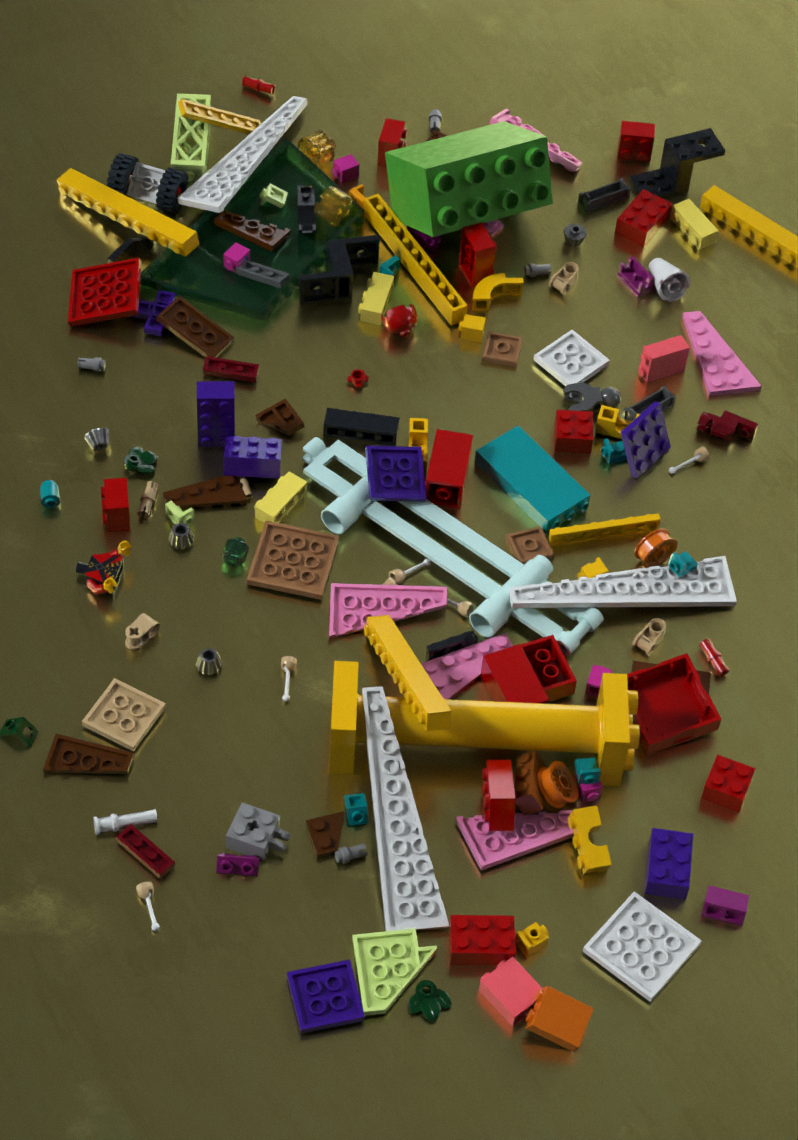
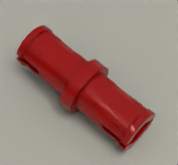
[242,76,276,95]
[699,639,729,677]

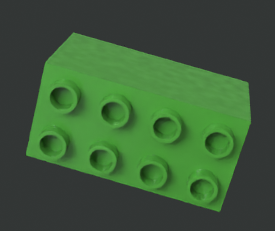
[385,121,553,237]

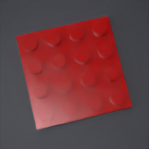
[68,258,142,327]

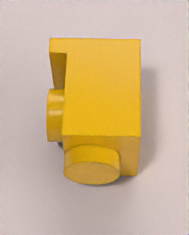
[577,557,609,580]
[515,922,549,958]

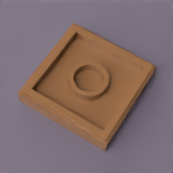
[482,331,523,368]
[505,526,554,564]

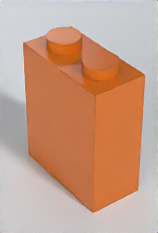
[525,986,594,1051]

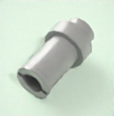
[429,109,442,134]
[524,263,551,277]
[78,357,106,372]
[335,843,367,864]

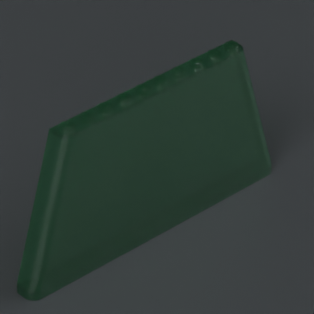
[140,139,365,320]

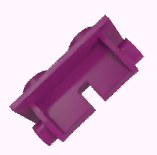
[406,226,441,251]
[216,852,260,876]

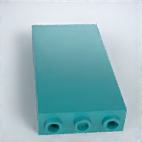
[475,425,590,533]

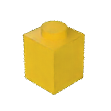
[458,314,486,342]

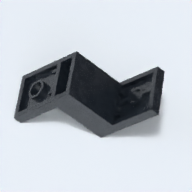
[629,128,725,198]
[299,235,380,305]

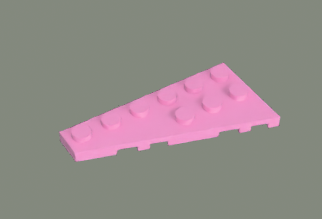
[329,583,447,639]

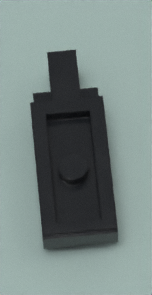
[426,631,478,661]

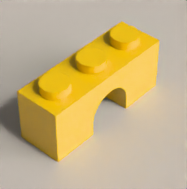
[595,405,640,439]
[408,418,428,476]
[568,805,612,874]

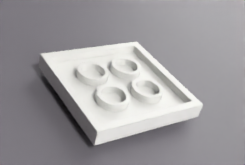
[534,330,610,386]

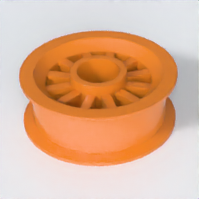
[634,528,678,568]
[537,761,579,809]

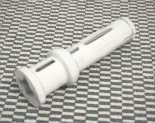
[93,809,158,835]

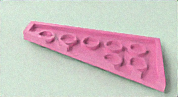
[489,109,582,172]
[682,311,762,396]
[421,633,513,699]
[455,810,574,871]

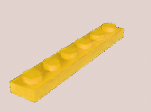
[178,99,261,135]
[548,513,661,547]

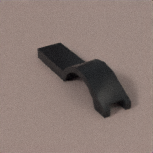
[297,185,316,234]
[107,236,156,263]

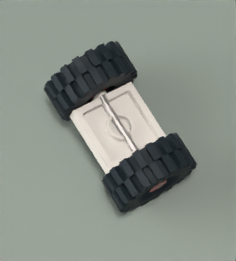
[107,153,189,214]

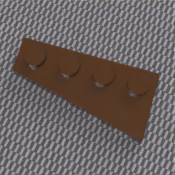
[214,211,291,251]
[163,475,247,510]
[43,733,134,774]

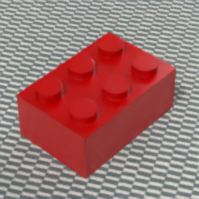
[615,189,673,247]
[459,222,497,288]
[520,635,577,702]
[482,760,515,831]
[449,915,516,966]

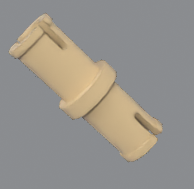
[137,481,159,518]

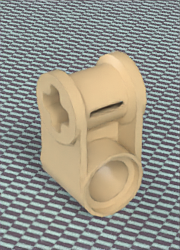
[549,262,579,295]
[125,613,160,650]
[632,618,666,656]

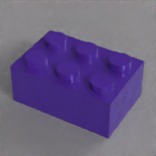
[223,436,282,478]
[645,828,693,900]

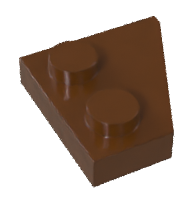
[255,398,305,436]
[306,811,345,859]

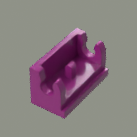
[617,256,654,298]
[701,885,749,926]

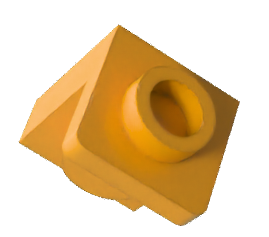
[348,184,366,214]

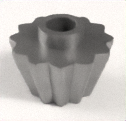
[563,223,587,247]
[85,428,109,451]
[168,523,194,549]
[195,648,223,675]

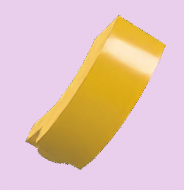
[472,273,524,311]

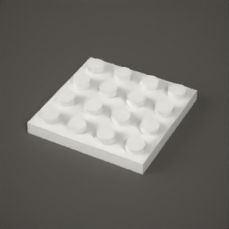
[583,891,702,1002]

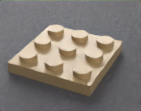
[82,678,166,752]

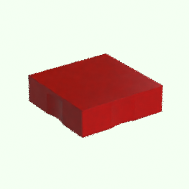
[627,653,721,756]

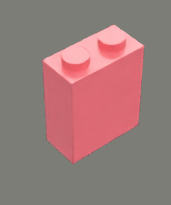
[638,335,690,383]
[479,957,542,1027]

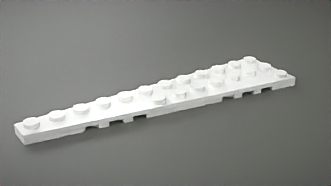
[177,96,308,213]
[509,556,737,608]
[362,686,450,931]

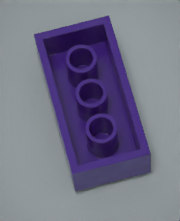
[197,381,235,447]

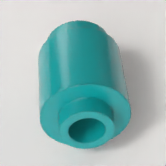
[40,480,60,508]

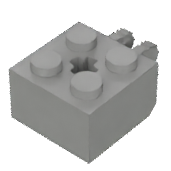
[226,802,291,860]

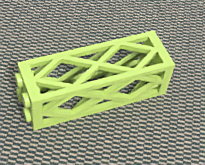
[171,93,211,188]

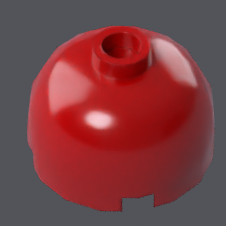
[381,304,418,337]

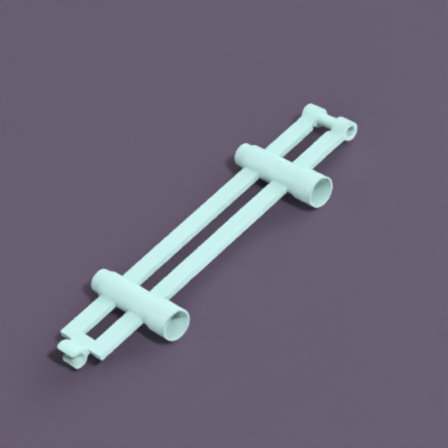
[302,437,604,656]

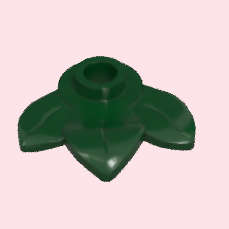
[123,447,158,474]
[408,980,452,1023]

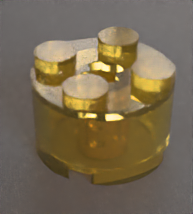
[297,130,336,170]
[314,186,353,228]

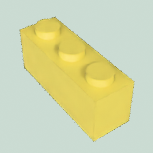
[670,199,719,250]
[358,272,394,325]
[254,471,307,524]

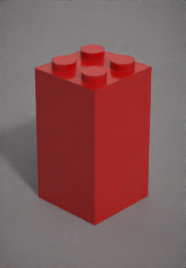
[425,429,473,510]
[480,644,549,704]

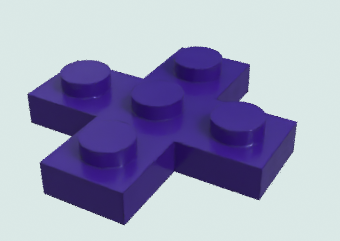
[132,290,176,336]

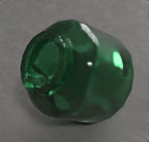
[222,537,249,567]

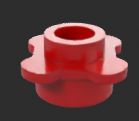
[347,369,369,388]

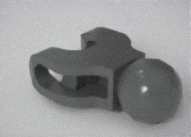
[563,382,622,416]

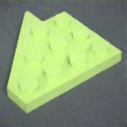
[352,928,437,1016]

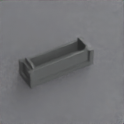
[578,178,631,214]
[622,385,676,421]

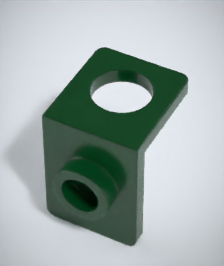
[0,717,38,746]

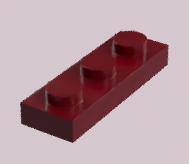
[203,356,260,383]
[116,824,175,879]

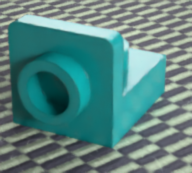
[380,255,400,276]
[601,439,627,464]
[667,551,698,578]
[574,757,601,785]
[344,793,368,826]

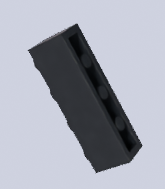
[323,408,400,446]

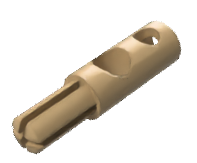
[238,476,253,499]

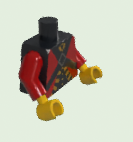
[76,541,132,597]

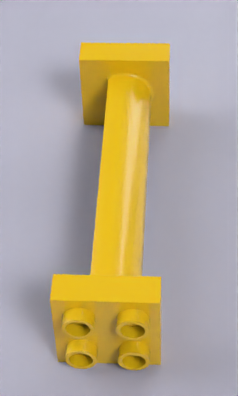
[329,661,640,786]

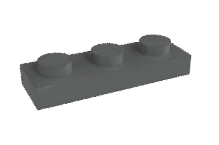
[236,260,290,288]

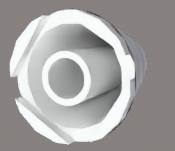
[648,258,690,302]

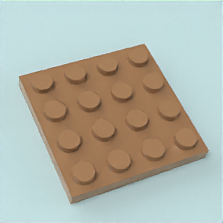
[246,521,339,600]

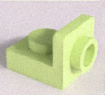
[259,183,288,208]
[165,501,194,526]

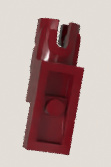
[697,410,758,442]

